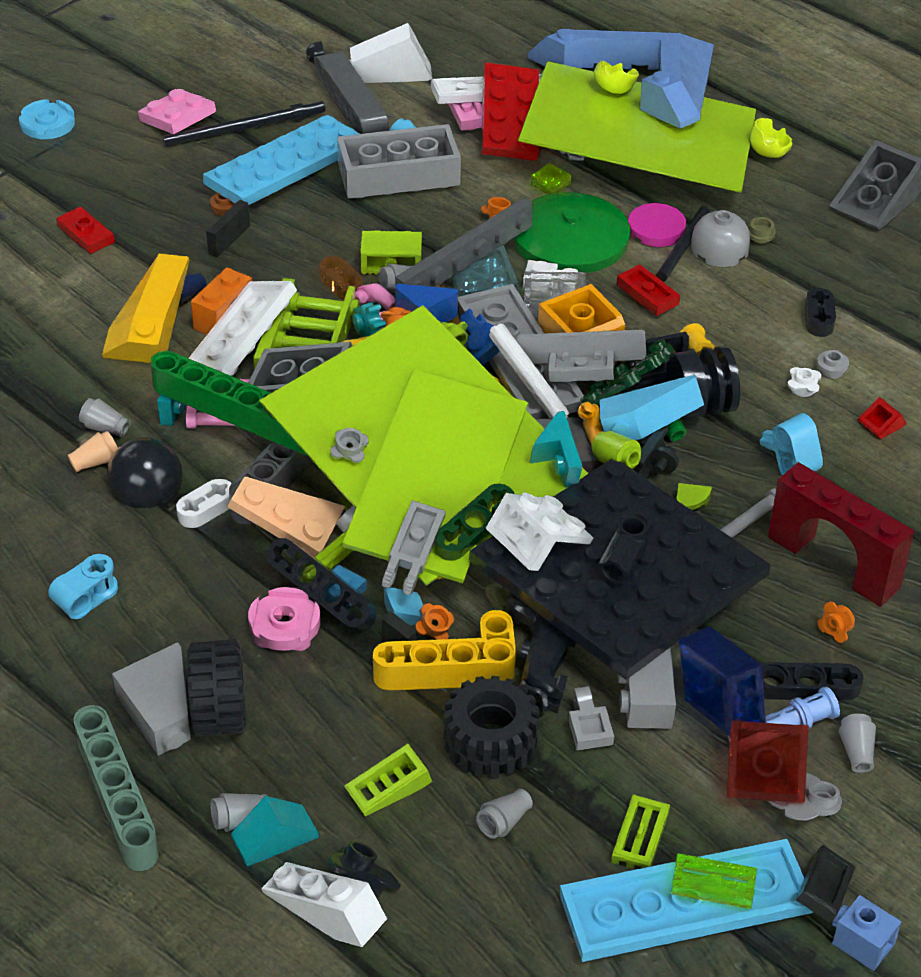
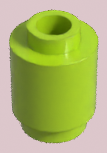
[591,431,641,469]

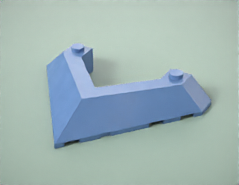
[527,29,714,128]

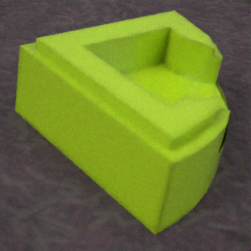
[677,483,712,510]

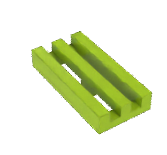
[611,794,670,869]

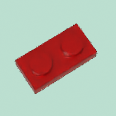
[616,264,680,316]

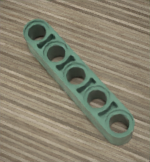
[73,705,159,871]

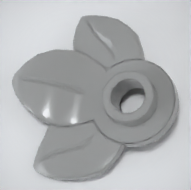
[764,769,842,820]

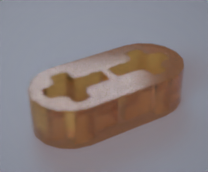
[319,256,363,300]

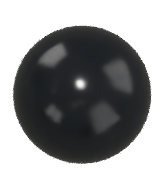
[107,437,183,508]

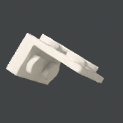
[486,493,593,571]

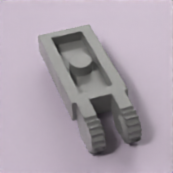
[382,500,446,596]

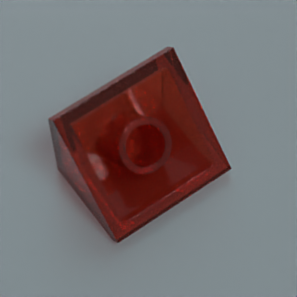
[727,721,809,804]

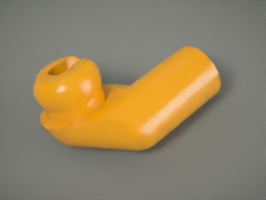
[578,402,603,445]

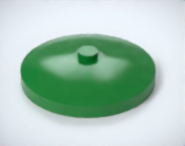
[513,192,630,274]

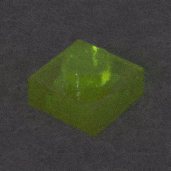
[531,163,571,194]

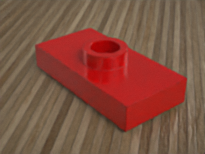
[56,206,115,254]

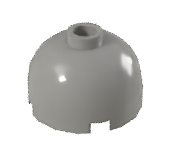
[690,210,750,267]

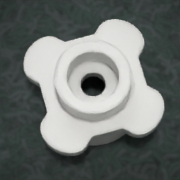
[788,367,821,397]

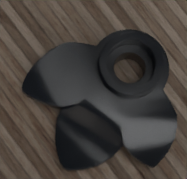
[329,841,401,897]

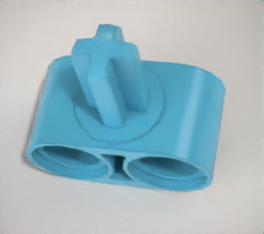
[759,413,823,475]

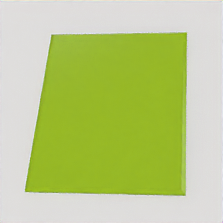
[518,61,756,193]
[260,305,588,586]

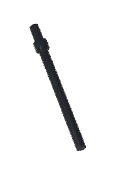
[162,101,326,147]

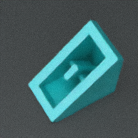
[231,796,319,867]

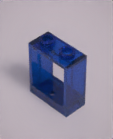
[679,626,767,741]

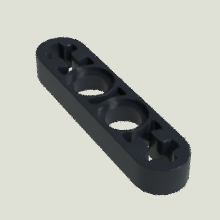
[267,538,377,630]
[719,662,863,700]

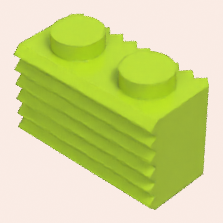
[361,230,422,275]

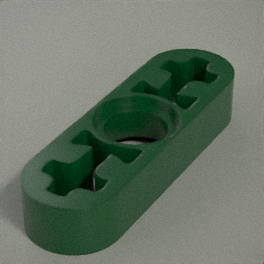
[435,484,515,561]

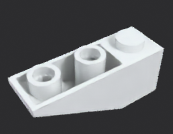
[261,862,387,947]

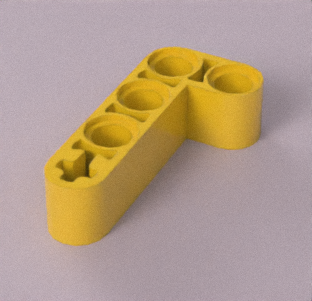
[373,610,516,690]

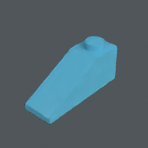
[600,375,704,440]

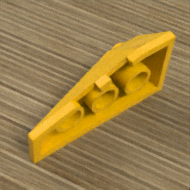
[102,254,190,363]

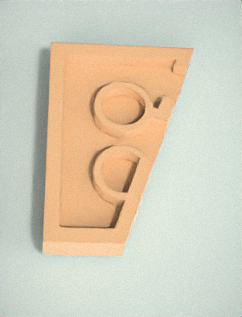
[227,477,345,556]

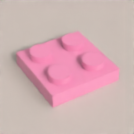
[138,89,216,134]

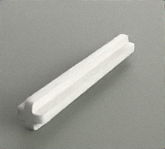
[489,323,569,419]

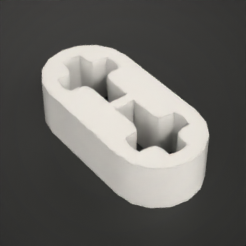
[176,479,232,528]

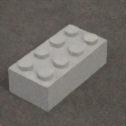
[337,124,461,198]

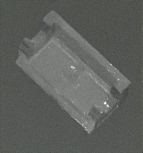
[524,271,586,317]

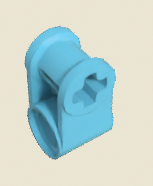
[48,554,118,619]

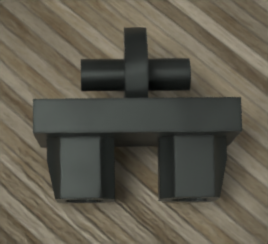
[632,426,679,480]

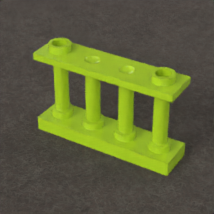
[253,278,360,370]

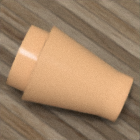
[67,431,118,473]

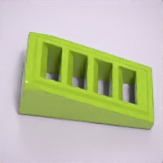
[344,744,433,817]

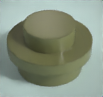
[747,217,776,244]

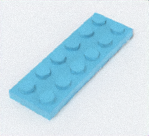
[203,115,360,205]
[559,839,813,962]

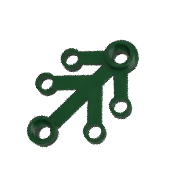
[578,339,676,408]

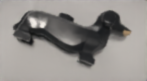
[506,593,576,713]

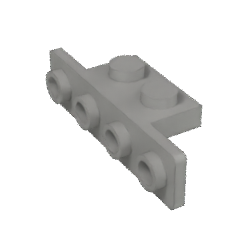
[517,330,646,383]

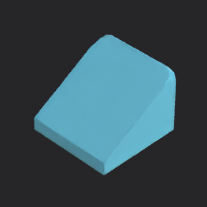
[384,588,423,626]

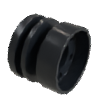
[666,345,741,420]

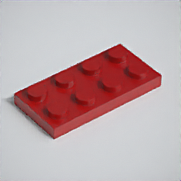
[481,62,539,161]

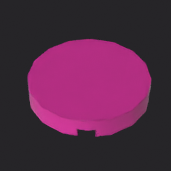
[628,203,686,247]

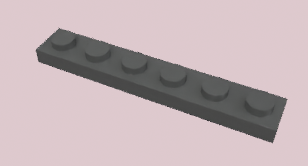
[395,198,533,287]

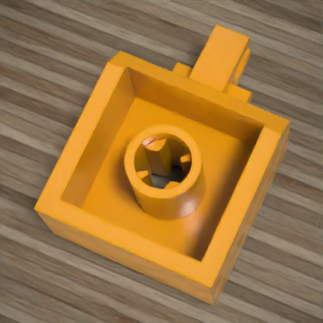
[538,284,625,365]

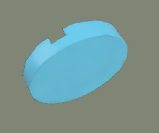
[19,99,75,139]

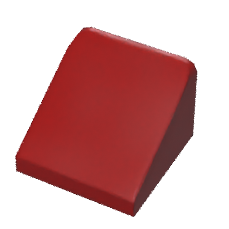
[857,396,907,439]

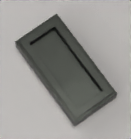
[206,200,250,258]
[796,845,855,923]

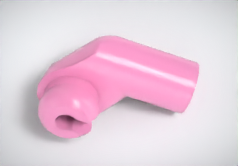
[355,283,396,310]

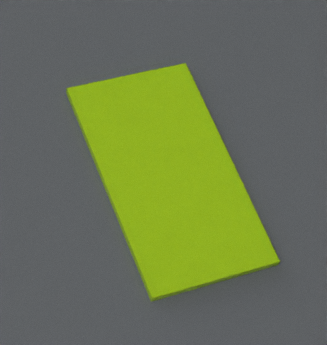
[342,368,528,584]

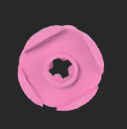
[248,587,320,651]

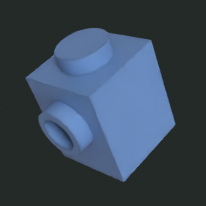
[832,895,902,971]

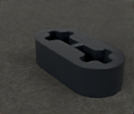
[805,288,836,337]

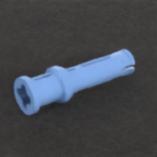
[728,686,840,753]

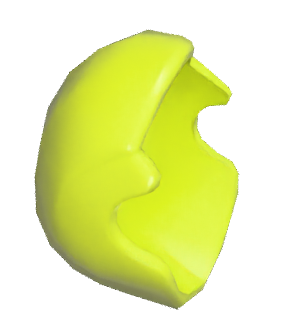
[594,60,640,94]
[750,118,792,158]

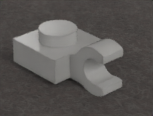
[568,686,614,750]

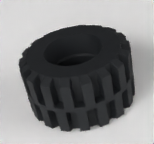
[187,639,246,737]
[444,676,539,778]

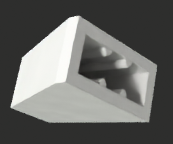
[349,23,432,83]

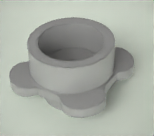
[331,428,369,463]

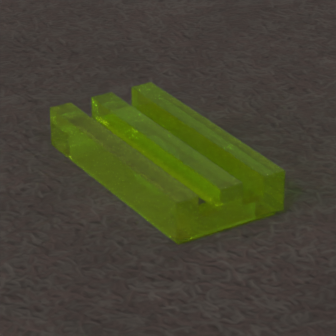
[671,853,757,909]

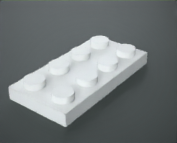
[189,281,297,376]

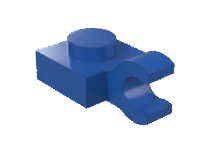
[460,308,500,366]

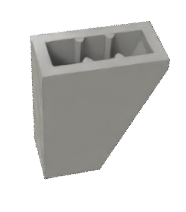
[112,642,191,756]

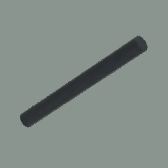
[656,206,710,282]

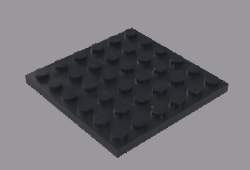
[469,459,771,680]

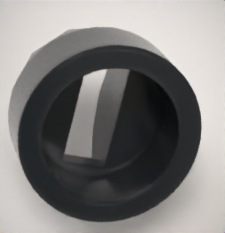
[306,41,325,64]

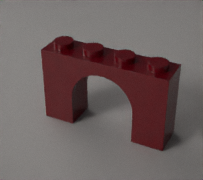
[768,462,914,607]

